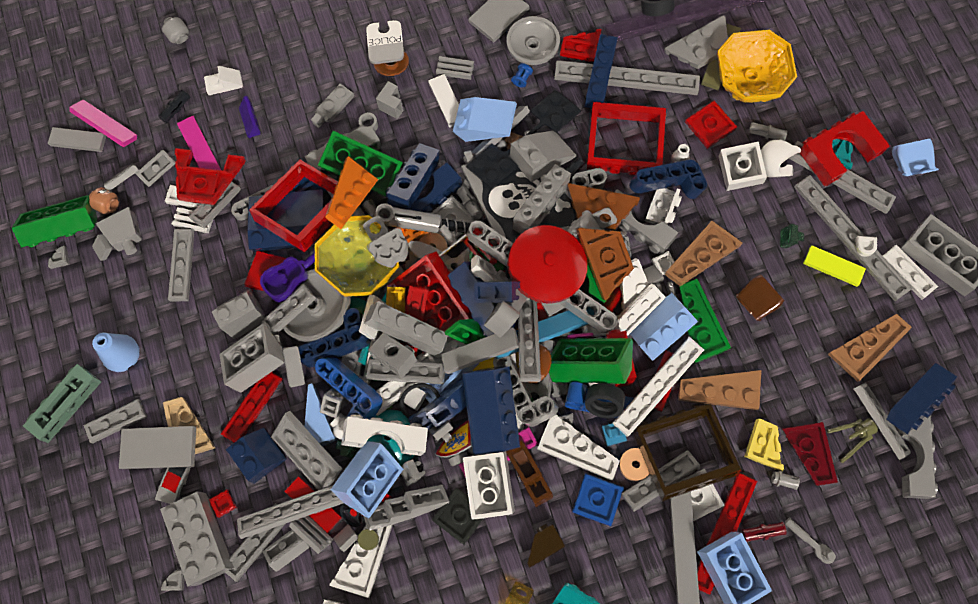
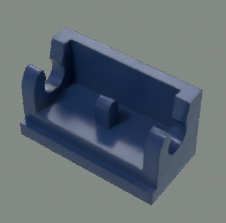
[474,282,520,303]

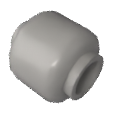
[162,17,189,44]

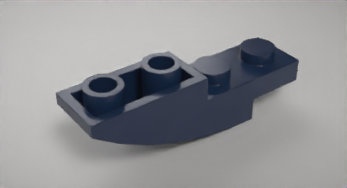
[408,379,467,430]

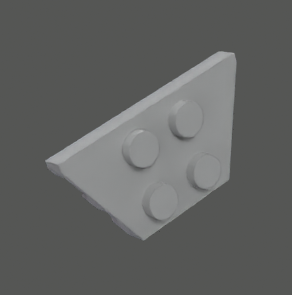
[665,15,728,69]

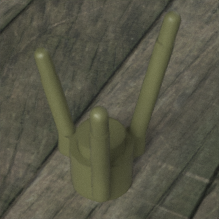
[827,418,878,463]

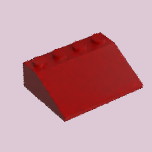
[386,251,473,332]

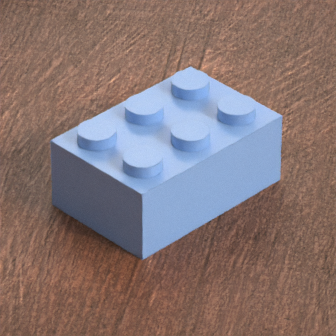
[697,532,772,604]

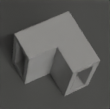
[376,81,403,119]

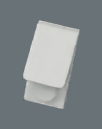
[204,66,243,95]

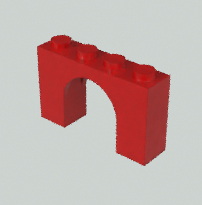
[800,111,890,187]

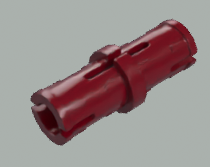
[742,522,786,542]

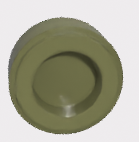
[358,529,379,550]

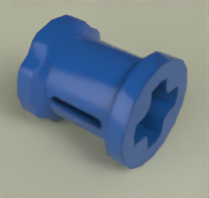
[511,63,533,88]

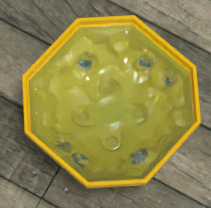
[315,215,399,297]

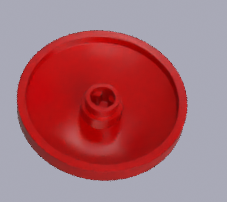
[508,225,587,304]

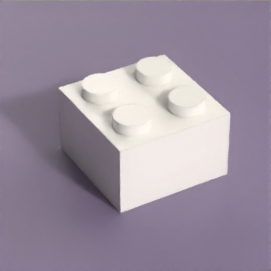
[719,142,767,191]

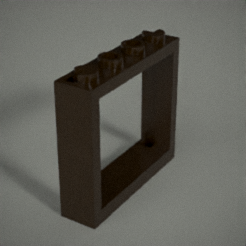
[634,403,742,501]

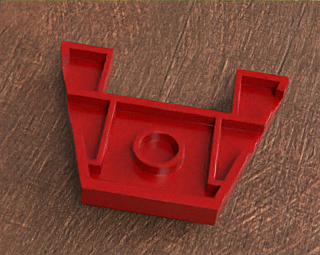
[175,148,246,205]

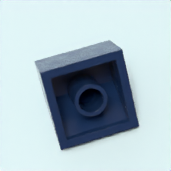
[226,428,287,484]

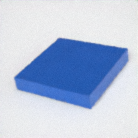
[572,474,624,527]

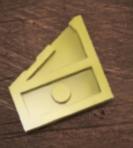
[744,419,784,471]

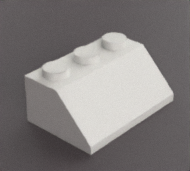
[463,451,515,519]

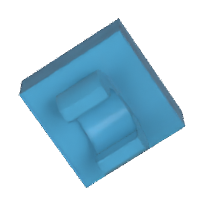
[601,424,627,446]

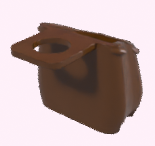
[736,274,785,321]

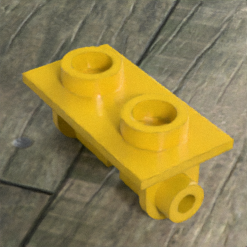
[386,287,406,313]

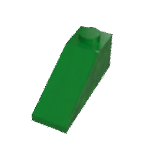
[445,319,486,345]

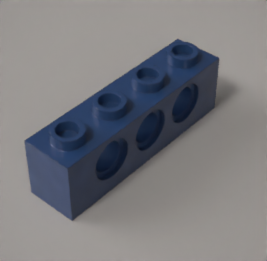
[386,143,440,210]

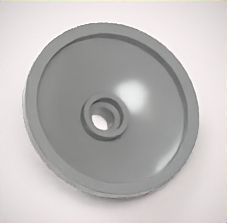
[507,16,560,65]

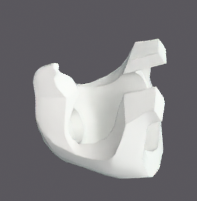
[761,139,801,177]

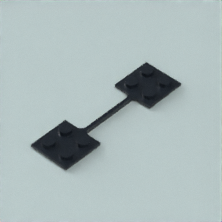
[466,90,582,189]

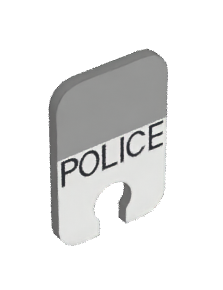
[366,21,404,64]

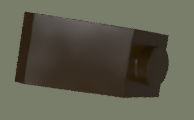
[527,523,565,568]

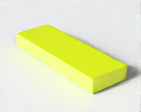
[803,245,866,287]

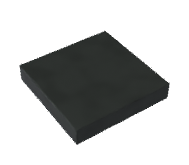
[432,487,484,545]

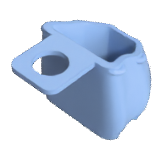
[892,139,939,176]

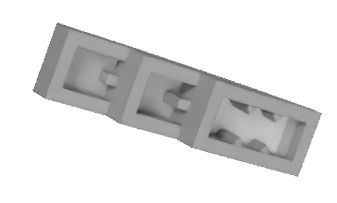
[363,485,450,530]

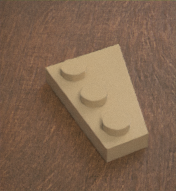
[163,397,215,454]

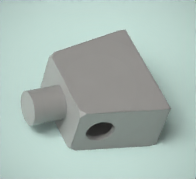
[96,207,142,255]

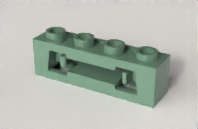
[23,364,102,443]

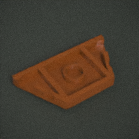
[567,183,640,230]
[576,228,634,300]

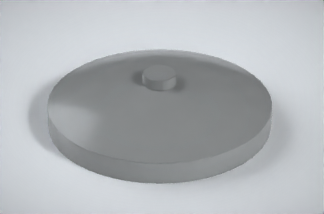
[279,269,351,343]

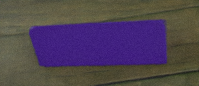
[239,96,261,138]

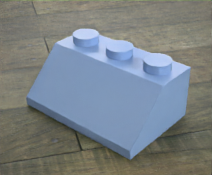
[630,292,698,361]
[330,441,403,518]

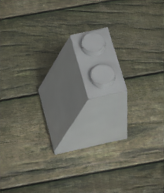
[212,288,266,339]

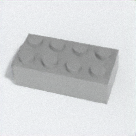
[900,214,978,297]
[160,491,234,587]

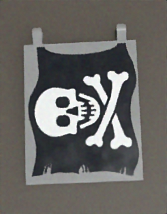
[461,131,577,257]

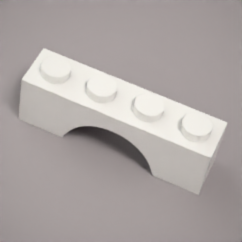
[341,415,428,456]

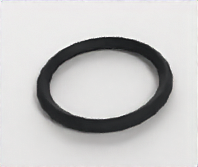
[399,383,441,418]

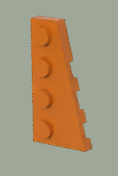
[325,156,378,229]

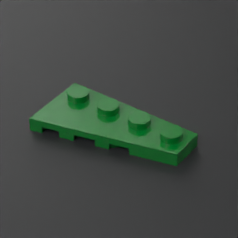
[679,279,731,364]

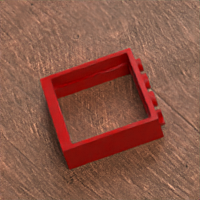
[587,102,666,175]
[249,160,338,252]

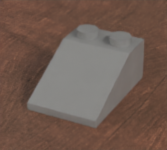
[510,131,576,182]

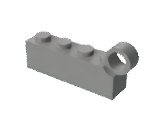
[304,113,382,175]

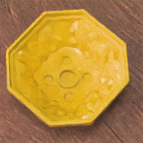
[717,30,797,103]

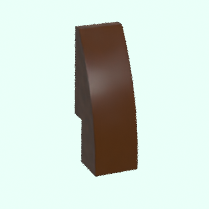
[506,440,553,507]

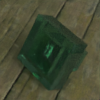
[780,224,804,249]
[335,441,360,459]

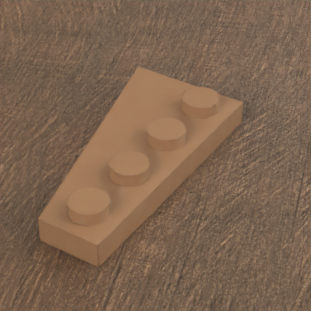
[665,221,742,286]
[828,314,912,382]
[678,370,761,410]

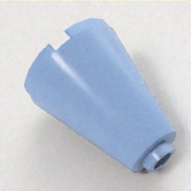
[92,333,140,372]

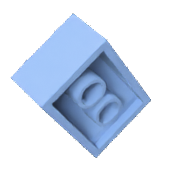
[453,97,517,142]

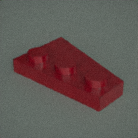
[782,422,838,486]

